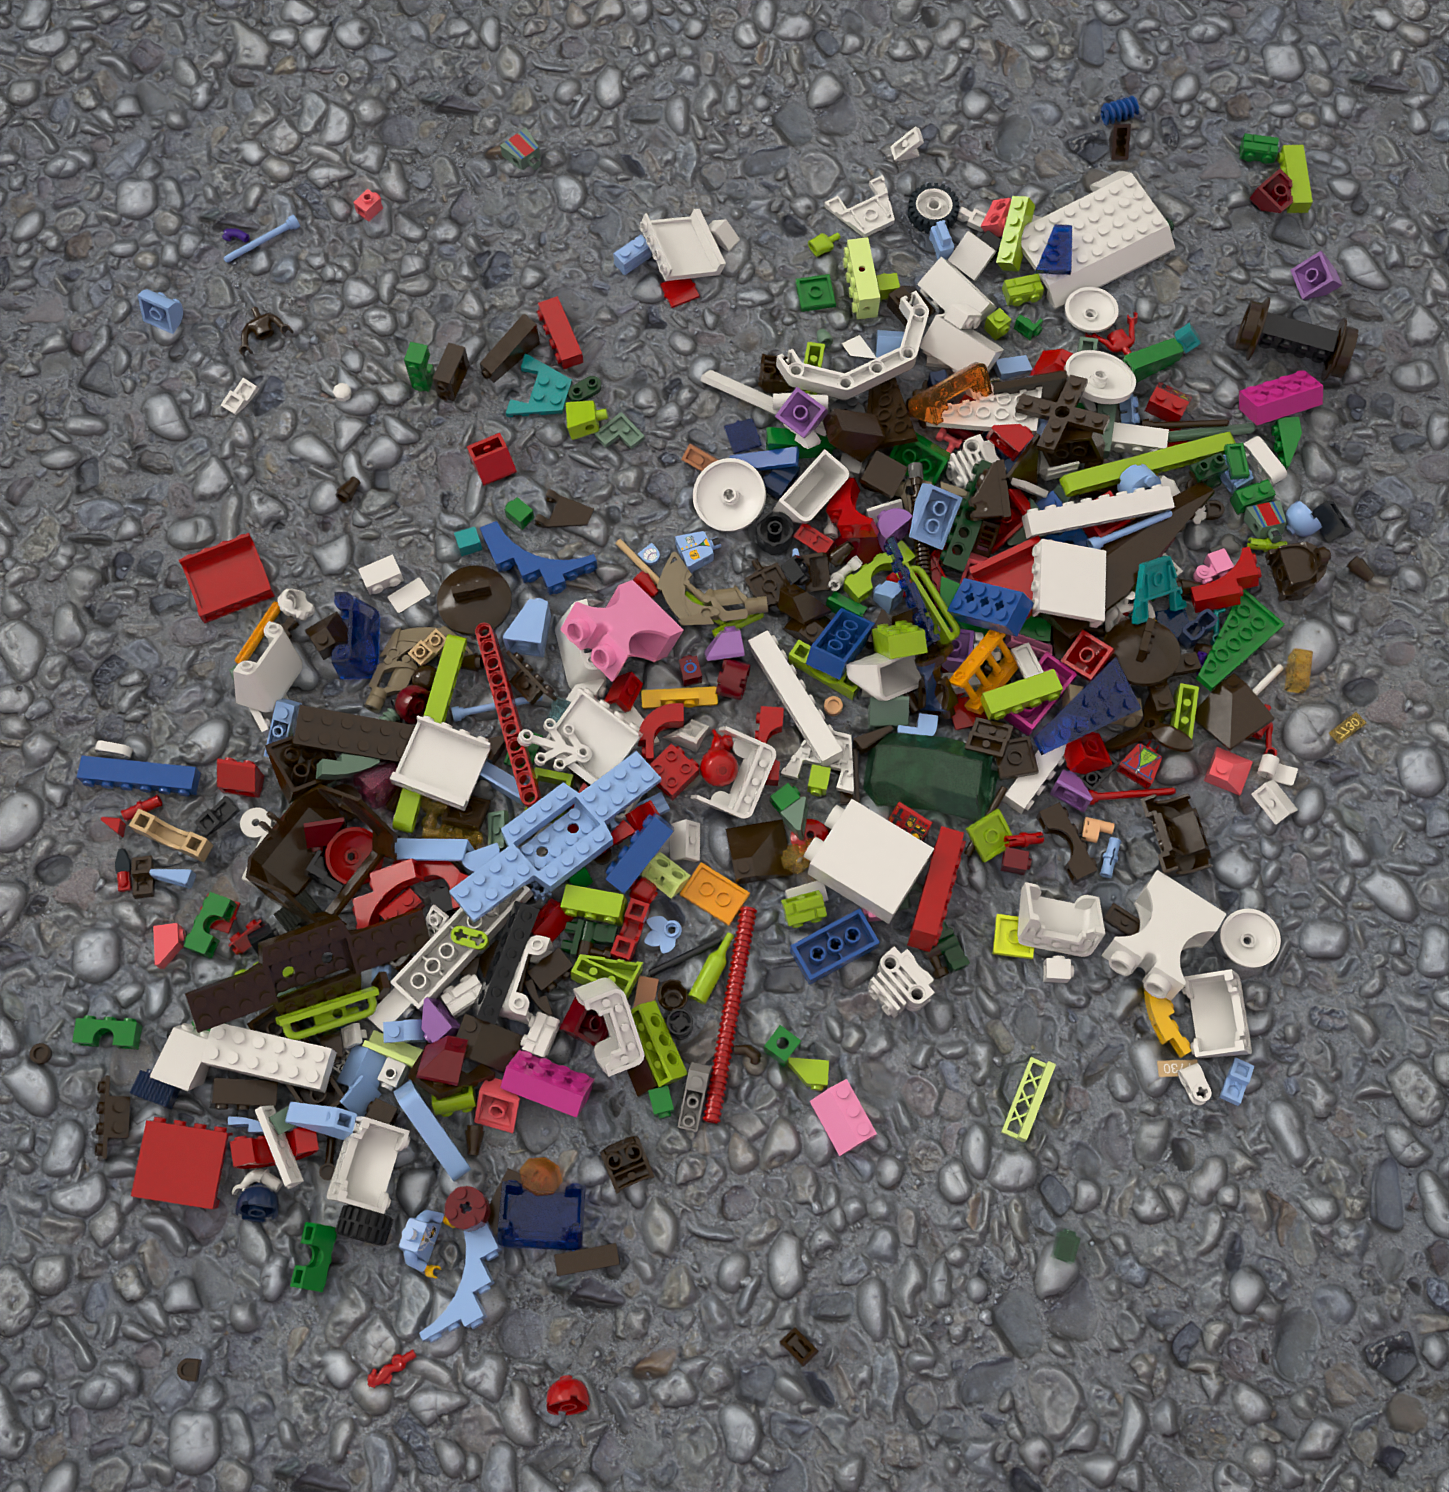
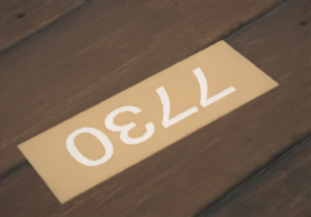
[1157,1060,1198,1077]

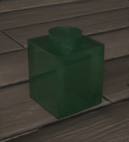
[1050,1229,1081,1264]

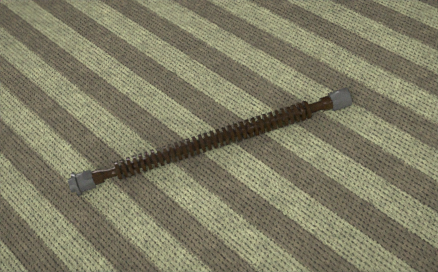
[908,462,943,677]

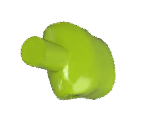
[808,232,840,257]

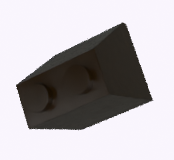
[822,409,886,463]

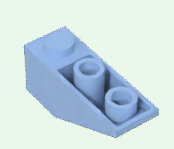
[264,698,302,757]
[285,1102,357,1140]

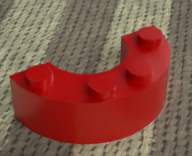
[230,1126,319,1169]

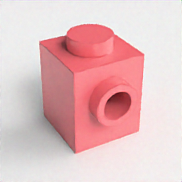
[353,189,383,222]

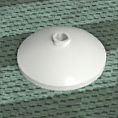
[1065,287,1118,333]
[1220,909,1281,968]

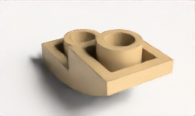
[408,629,446,666]

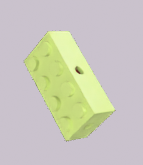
[843,237,880,320]

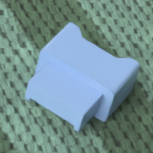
[929,220,954,260]

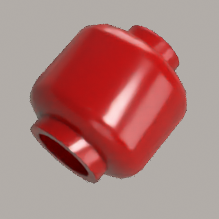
[629,877,658,904]

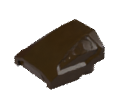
[758,354,795,394]
[600,1135,655,1194]

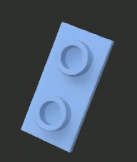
[1120,393,1140,425]

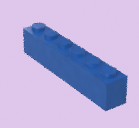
[77,756,201,797]

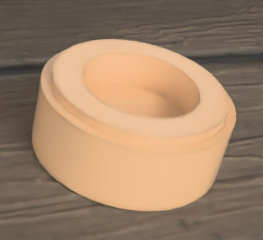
[824,696,843,716]

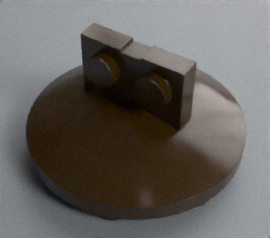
[437,565,512,636]
[1104,618,1181,687]

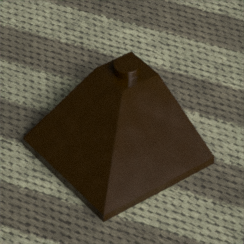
[1006,433,1041,503]
[1195,673,1274,751]
[265,735,337,804]
[725,819,793,885]

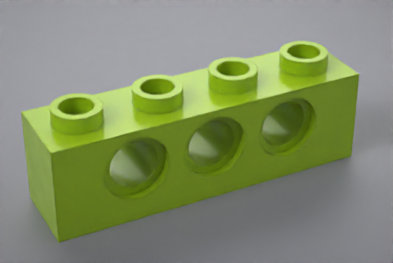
[631,1001,688,1087]

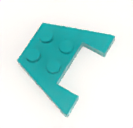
[506,354,572,417]
[1132,556,1187,624]

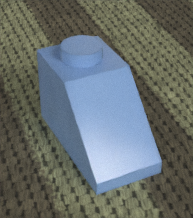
[873,580,905,614]

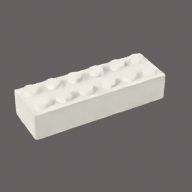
[200,1024,337,1093]

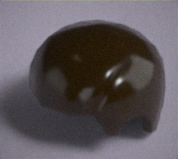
[412,665,437,692]
[658,979,688,1012]

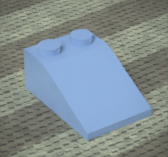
[909,483,963,550]

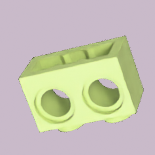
[641,852,691,899]

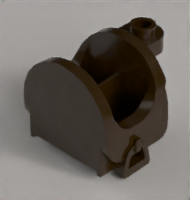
[1265,542,1331,602]

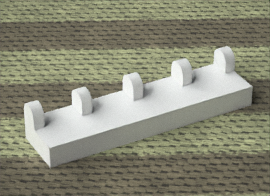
[255,1105,304,1189]

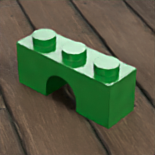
[404,342,435,392]
[184,892,238,959]
[72,1015,142,1050]
[290,1222,337,1292]

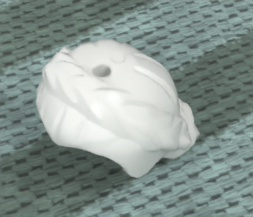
[277,588,315,621]

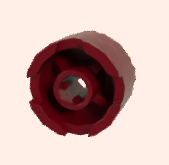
[715,658,751,700]
[444,1186,491,1232]

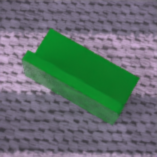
[826,591,867,617]

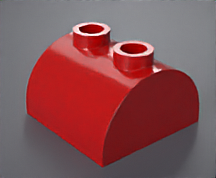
[1061,630,1115,682]

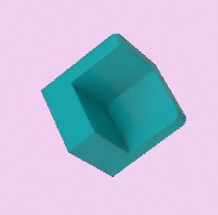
[1174,322,1201,353]
[454,527,482,557]

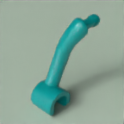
[1210,608,1226,646]

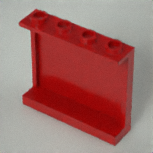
[178,533,275,624]
[969,535,1041,620]
[131,1117,233,1209]

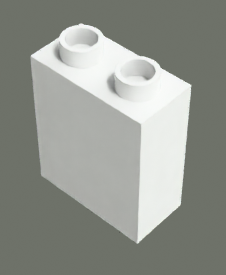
[803,799,934,924]

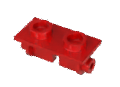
[228,919,265,955]

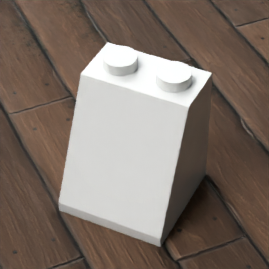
[150,1023,210,1091]

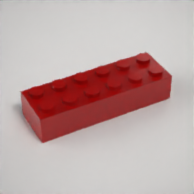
[907,826,966,952]

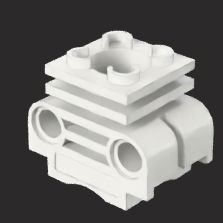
[946,434,1006,495]
[868,946,935,1018]

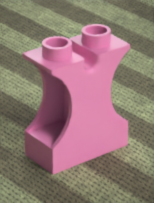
[560,580,684,682]

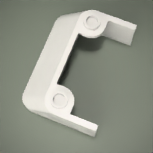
[691,726,776,818]

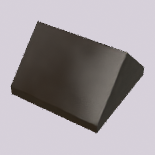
[627,1054,673,1097]

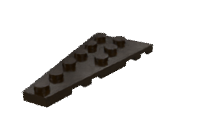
[867,372,919,450]

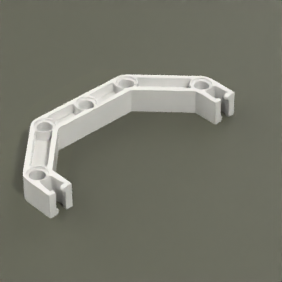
[776,291,929,400]

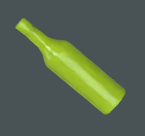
[688,932,734,1005]

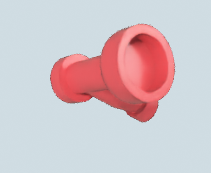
[935,427,963,453]

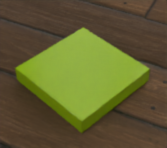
[966,809,1013,863]

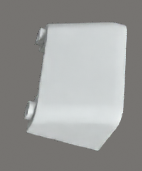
[555,599,607,689]
[233,621,303,712]
[1017,882,1105,957]
[499,935,554,1024]
[1182,969,1252,1058]
[327,1116,410,1214]

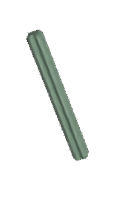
[1168,423,1255,442]

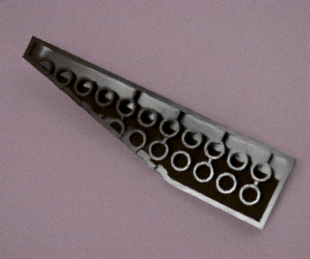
[1037,482,1215,639]

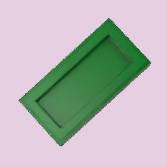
[1224,443,1250,480]

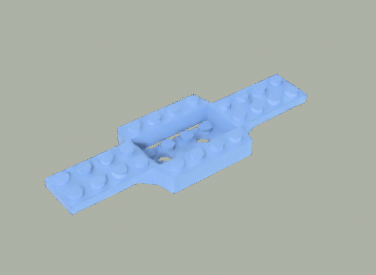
[449,751,661,923]

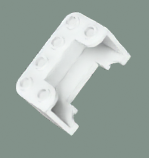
[573,977,644,1077]

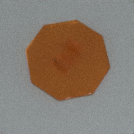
[519,1157,563,1196]

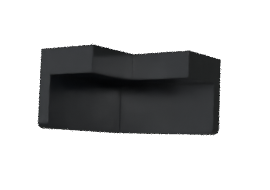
[304,849,344,894]

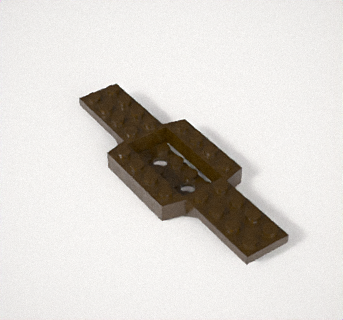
[184,908,430,1033]

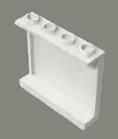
[640,209,726,281]
[1031,539,1106,628]
[541,688,643,785]
[390,716,491,811]

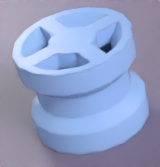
[371,964,392,981]

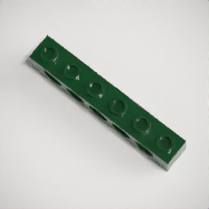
[939,459,992,574]

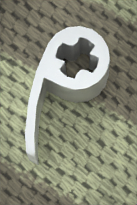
[1257,754,1298,786]

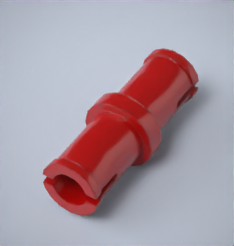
[121,794,163,822]
[1004,831,1044,848]

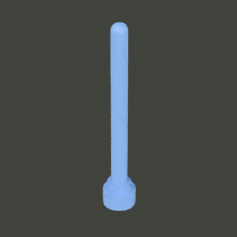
[224,214,301,263]
[1087,510,1172,550]
[451,696,543,722]

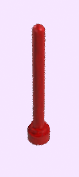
[1088,787,1176,805]

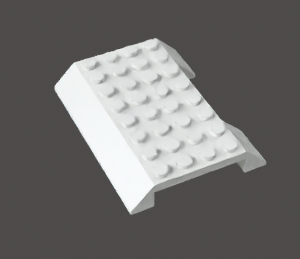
[1021,171,1175,310]

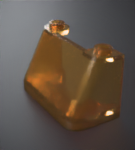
[908,362,993,425]

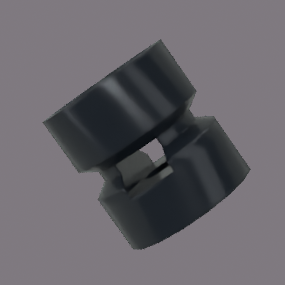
[667,1009,693,1040]

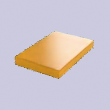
[679,862,750,926]

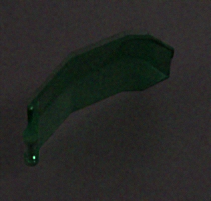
[863,733,999,822]

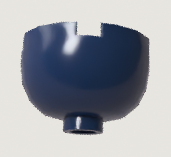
[235,1183,279,1222]

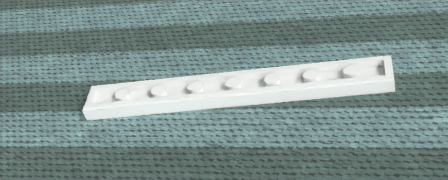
[701,370,827,436]

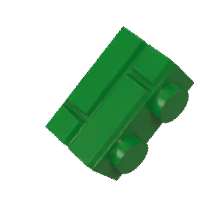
[1239,133,1279,164]
[1230,479,1276,515]

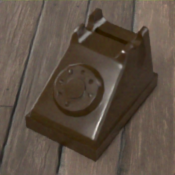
[968,459,1011,521]

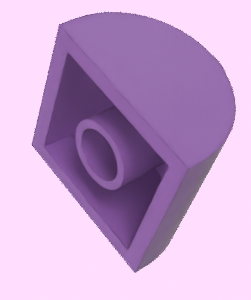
[876,508,913,553]

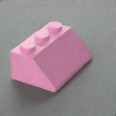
[810,1079,877,1157]

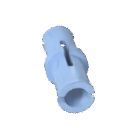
[1100,837,1122,878]

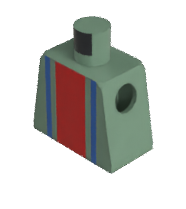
[500,128,541,170]
[1243,500,1286,543]

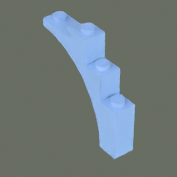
[419,1206,502,1343]

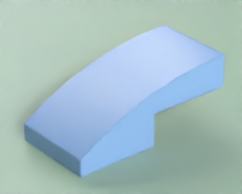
[1219,1057,1254,1106]
[228,1117,264,1135]

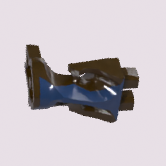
[914,642,959,719]

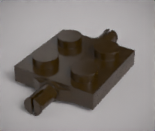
[744,558,790,614]

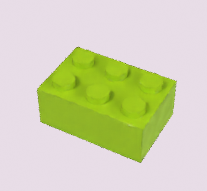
[872,620,928,659]

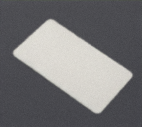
[388,578,430,613]

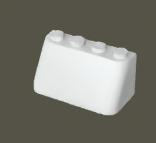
[918,257,997,322]
[920,313,1004,384]
[773,449,849,524]
[846,653,921,701]

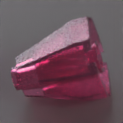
[353,763,398,810]

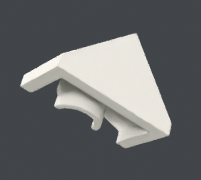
[663,719,709,752]

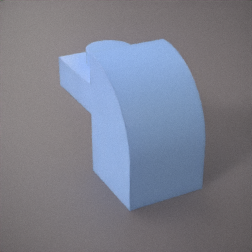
[896,713,938,748]
[383,1019,427,1043]

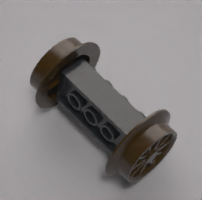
[1235,297,1359,381]

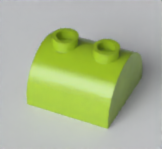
[431,1072,477,1117]

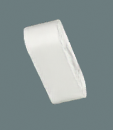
[1244,436,1287,486]

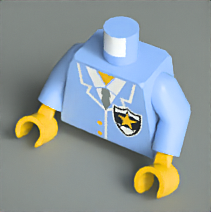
[399,1210,455,1279]

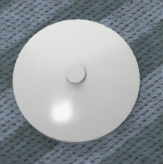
[1064,350,1136,404]
[693,458,766,532]

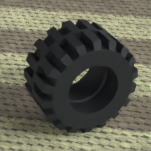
[335,1205,394,1246]

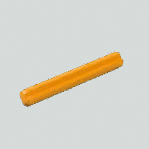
[235,601,281,664]

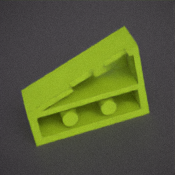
[560,884,628,927]
[571,954,643,1000]

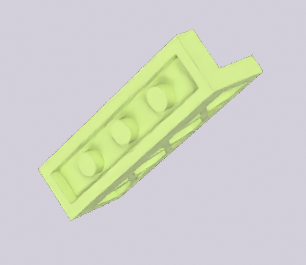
[362,1030,423,1068]
[1001,1057,1056,1143]

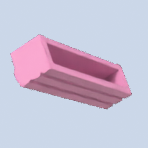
[1005,634,1053,659]

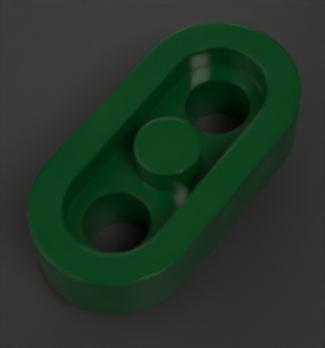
[568,376,602,402]

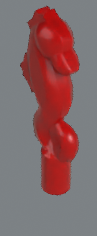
[367,1349,417,1388]

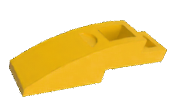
[1144,988,1192,1058]

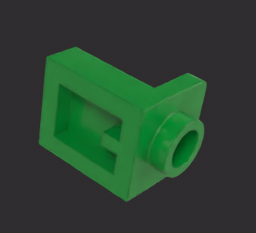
[1013,314,1044,341]

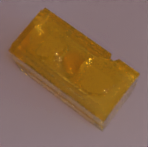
[1285,648,1313,693]

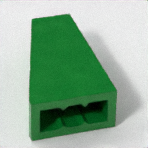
[1123,338,1184,383]
[766,427,836,459]

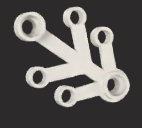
[517,718,592,771]

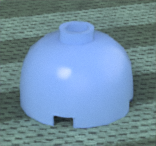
[1285,500,1322,537]

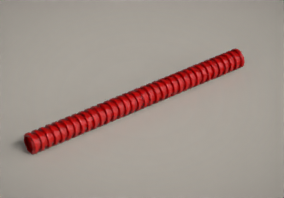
[703,906,757,1124]

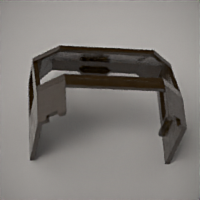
[245,784,397,925]

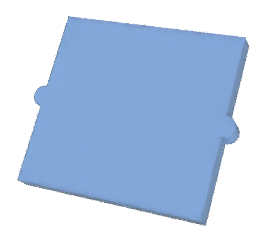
[339,1074,381,1117]

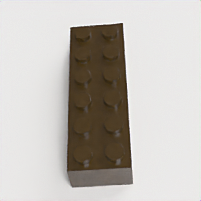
[291,705,415,764]
[247,1006,345,1109]

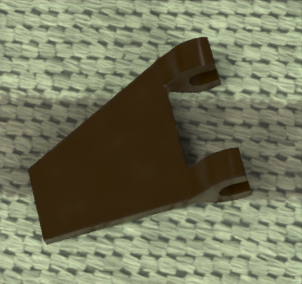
[534,489,594,528]

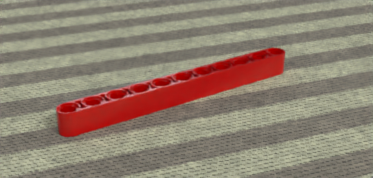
[475,622,542,809]

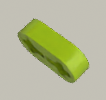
[451,926,489,951]

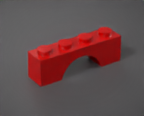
[755,706,784,786]

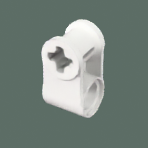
[1178,1063,1212,1105]

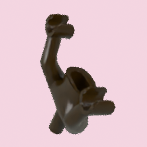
[239,307,294,358]

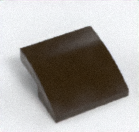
[965,717,1014,758]

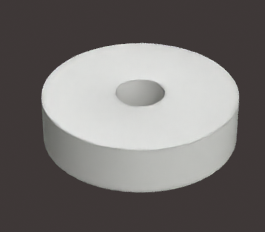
[240,808,273,840]

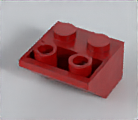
[467,433,517,486]
[217,757,265,798]

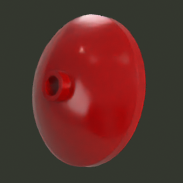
[325,827,384,885]

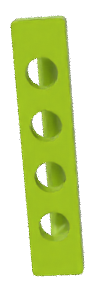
[896,562,960,644]
[275,986,379,1040]

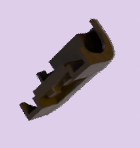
[1140,793,1213,877]

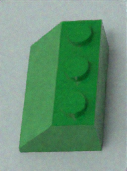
[889,432,951,486]

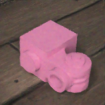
[1193,548,1234,585]

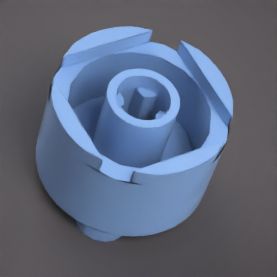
[1117,464,1161,493]

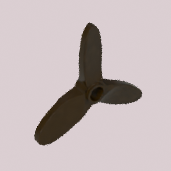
[1104,695,1194,752]

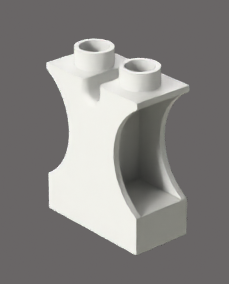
[1101,870,1226,1001]

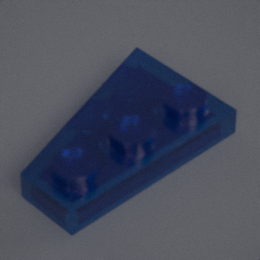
[1035,224,1072,275]

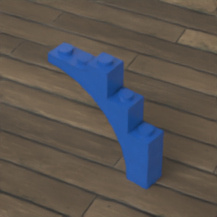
[480,521,598,595]

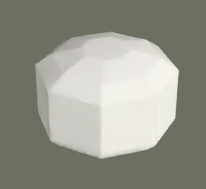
[333,383,352,402]

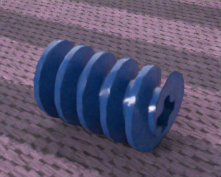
[1101,96,1139,126]

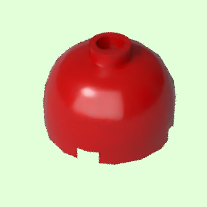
[699,748,739,787]
[546,1375,590,1415]

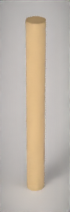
[616,539,660,585]

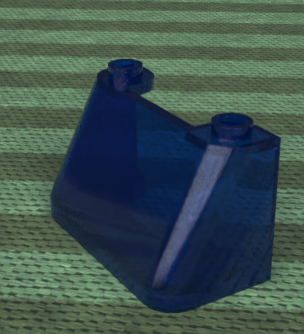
[332,592,380,679]
[498,1180,586,1250]

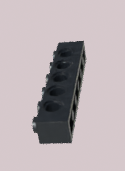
[471,900,540,1024]

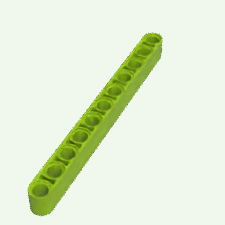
[1059,432,1235,497]
[392,634,467,834]

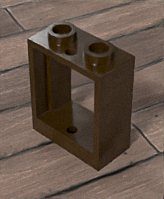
[433,342,470,401]

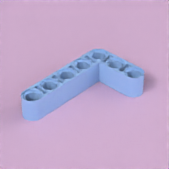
[393,1080,471,1182]

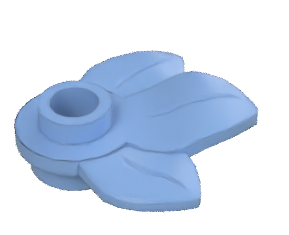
[644,916,682,954]

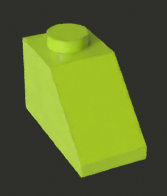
[787,1057,829,1091]

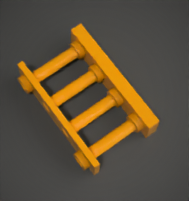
[949,630,1019,715]

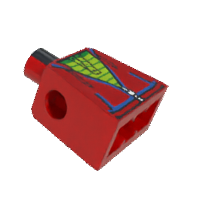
[1116,740,1162,789]

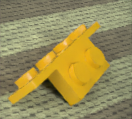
[641,686,718,709]

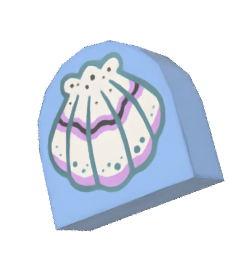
[638,543,660,566]

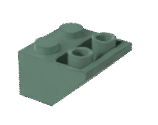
[867,695,909,732]

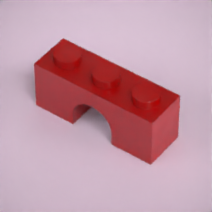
[610,898,650,962]

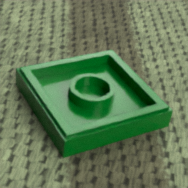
[795,274,836,312]

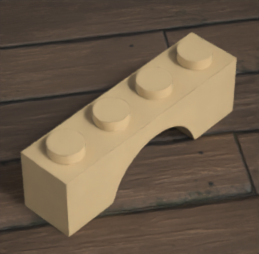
[129,808,213,863]

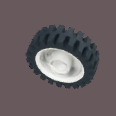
[907,183,960,234]

